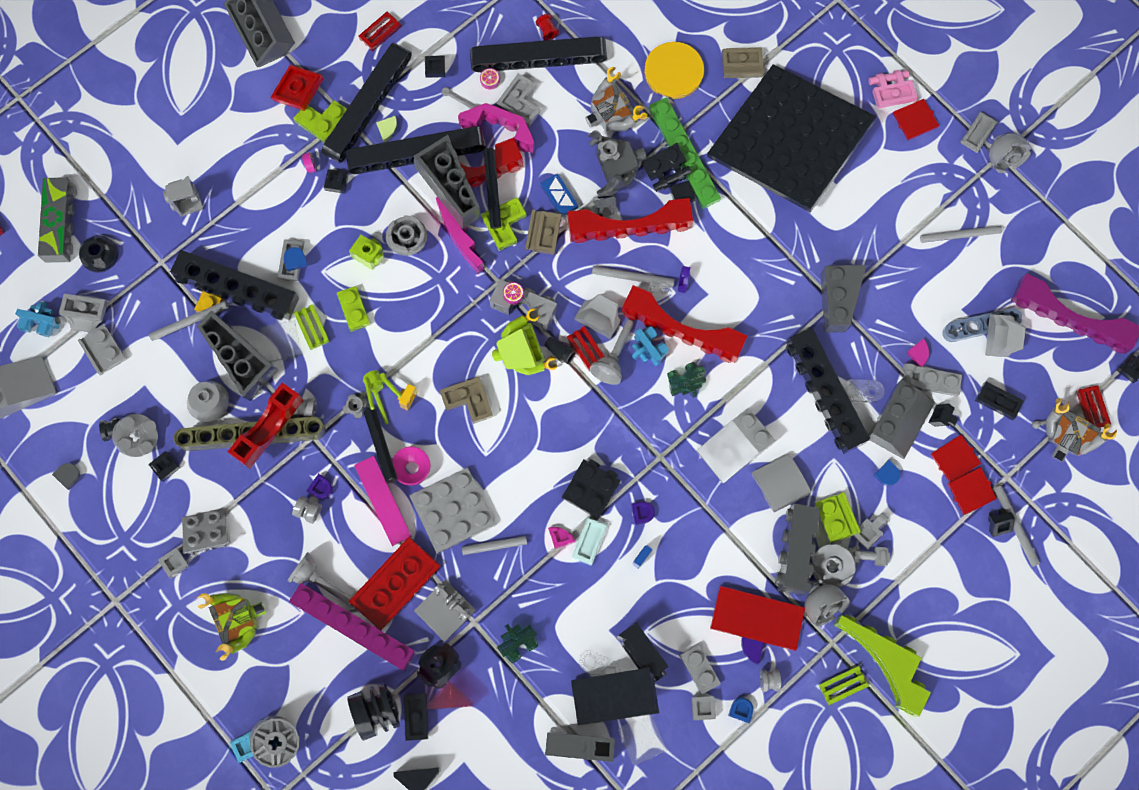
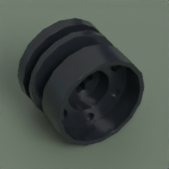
[347,682,400,741]

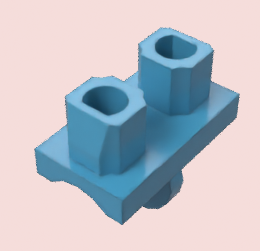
[15,301,61,338]
[632,326,669,367]

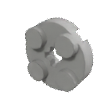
[112,414,158,457]
[812,544,856,587]

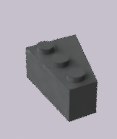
[820,265,867,333]

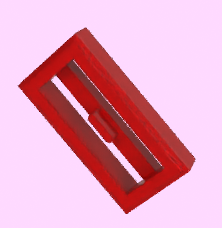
[358,11,401,52]
[567,326,605,372]
[1076,385,1112,428]

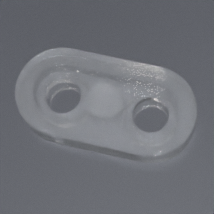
[843,379,885,403]
[579,650,621,676]

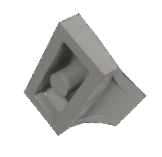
[59,294,108,332]
[574,294,621,340]
[985,314,1026,357]

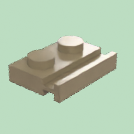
[722,48,764,78]
[525,210,561,255]

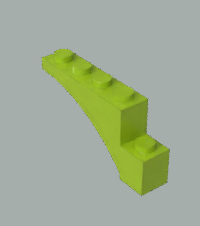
[834,614,931,717]

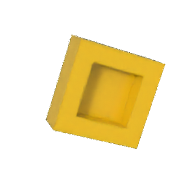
[194,291,223,314]
[398,384,417,411]

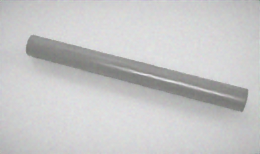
[920,225,1002,243]
[592,266,674,287]
[149,301,229,341]
[993,485,1040,567]

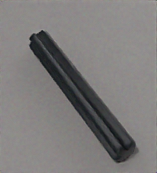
[484,148,501,229]
[363,407,398,484]

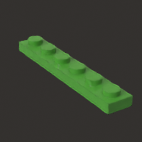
[648,97,721,209]

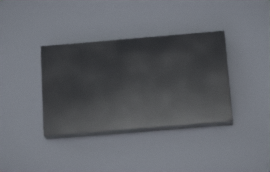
[571,667,660,725]

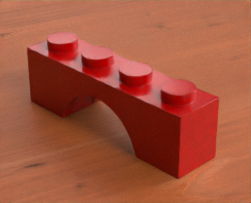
[459,137,523,187]
[227,382,304,469]

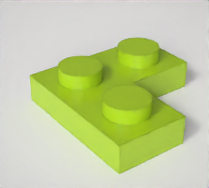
[293,100,347,143]
[481,197,526,251]

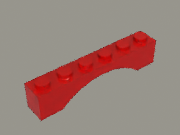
[567,198,693,243]
[621,285,747,363]

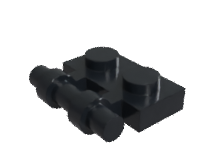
[642,143,692,192]

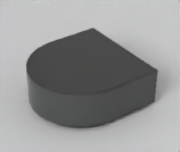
[52,463,80,490]

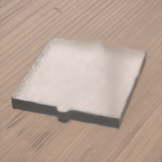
[261,320,303,362]
[618,715,667,766]

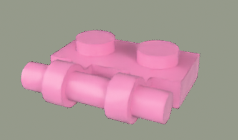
[868,70,917,109]

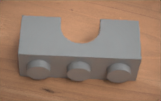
[489,279,557,331]

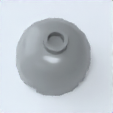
[989,133,1032,173]
[804,584,850,627]

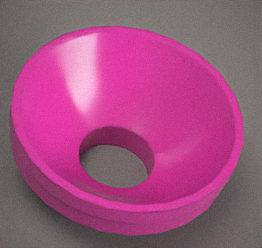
[392,446,431,486]

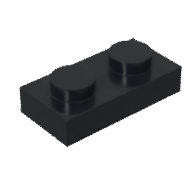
[975,381,1024,421]
[404,693,429,741]

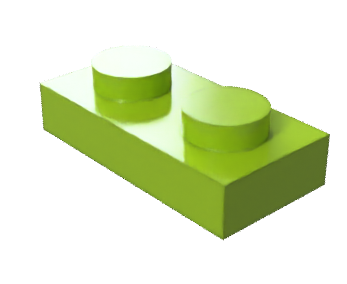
[337,286,370,332]

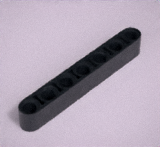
[470,37,608,73]
[321,42,412,163]
[345,126,486,174]

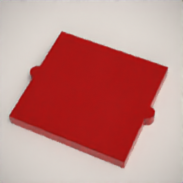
[893,98,939,140]
[930,435,981,482]
[947,467,997,515]

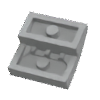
[752,454,811,513]

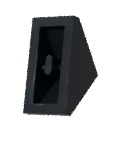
[393,767,441,790]

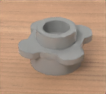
[598,140,620,161]
[343,394,368,418]

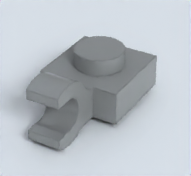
[852,512,889,550]

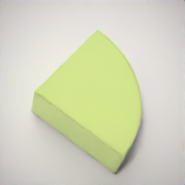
[376,116,397,143]

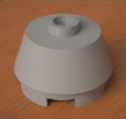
[386,215,427,256]
[186,381,229,422]

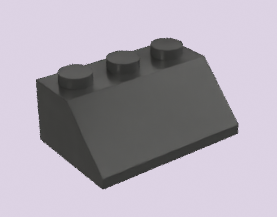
[868,380,933,460]

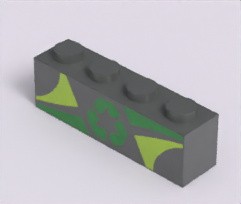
[38,177,77,263]

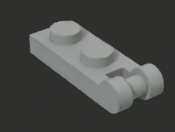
[901,364,962,397]

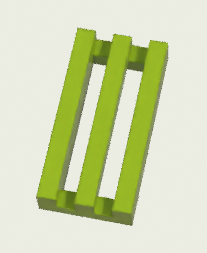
[293,304,330,351]
[818,666,869,705]

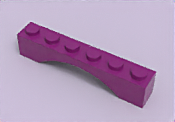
[1011,273,1139,354]
[289,583,416,671]

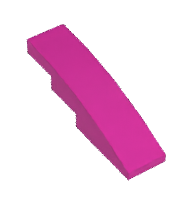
[435,197,484,274]
[354,456,412,547]

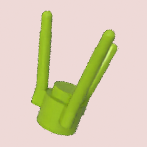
[363,370,401,424]

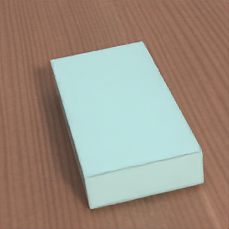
[572,517,608,566]

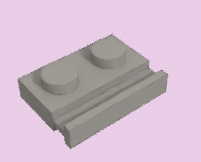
[78,324,127,376]

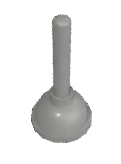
[590,319,634,385]
[287,552,354,608]

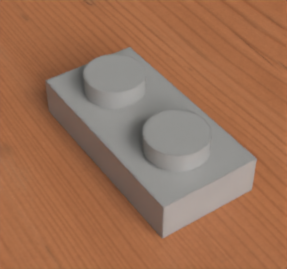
[679,645,721,695]

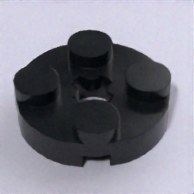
[417,643,462,689]

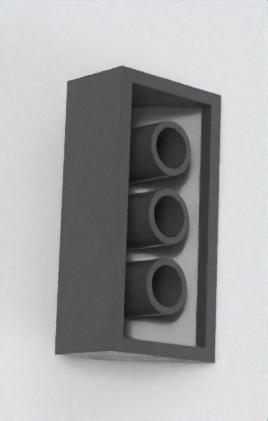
[224,0,295,68]

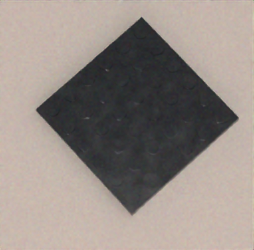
[707,64,877,213]

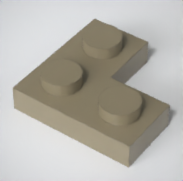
[439,377,493,424]

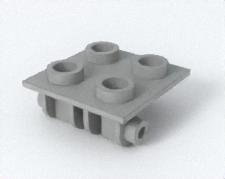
[182,508,231,555]
[414,580,476,642]

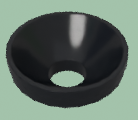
[79,235,118,273]

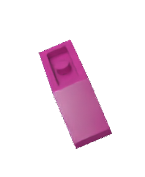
[458,103,534,153]

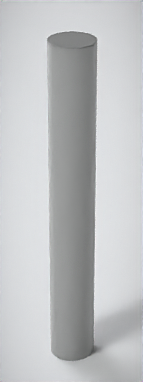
[462,536,527,555]

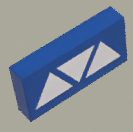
[540,173,579,218]

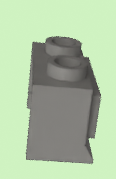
[163,176,204,217]

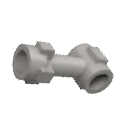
[849,546,890,566]

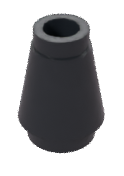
[544,336,576,364]

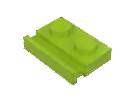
[815,492,861,544]

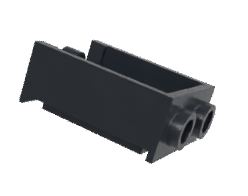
[616,622,669,682]

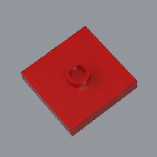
[271,65,324,111]

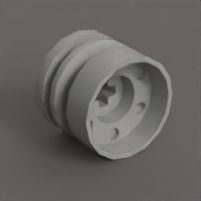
[249,716,299,768]

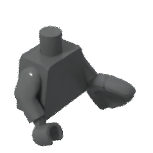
[588,130,647,196]

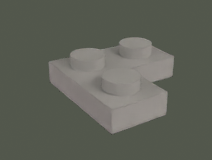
[496,73,540,127]

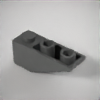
[545,732,615,762]

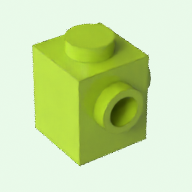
[349,234,384,270]

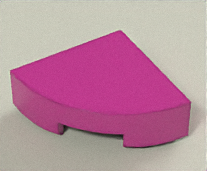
[907,339,929,367]
[548,527,575,549]

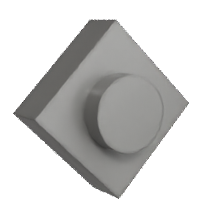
[158,547,190,579]
[691,696,716,720]

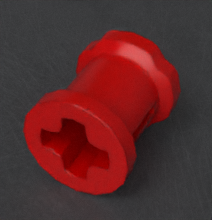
[535,14,559,41]

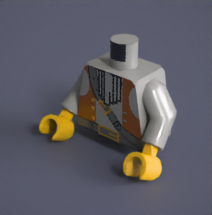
[585,67,647,131]
[1046,398,1117,462]

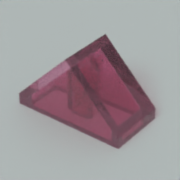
[427,681,473,710]

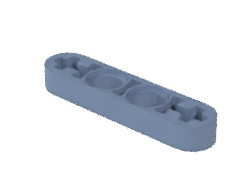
[942,308,1022,342]

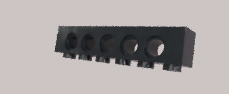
[170,250,299,321]
[786,328,871,454]

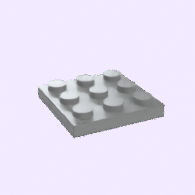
[409,467,496,554]

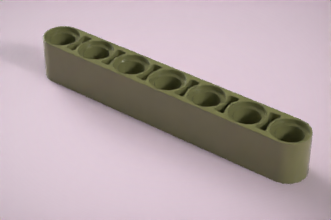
[173,417,326,451]

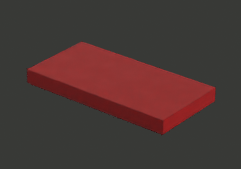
[348,537,441,631]
[710,586,805,651]

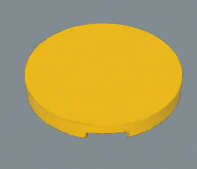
[644,42,704,99]

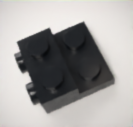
[561,459,621,520]

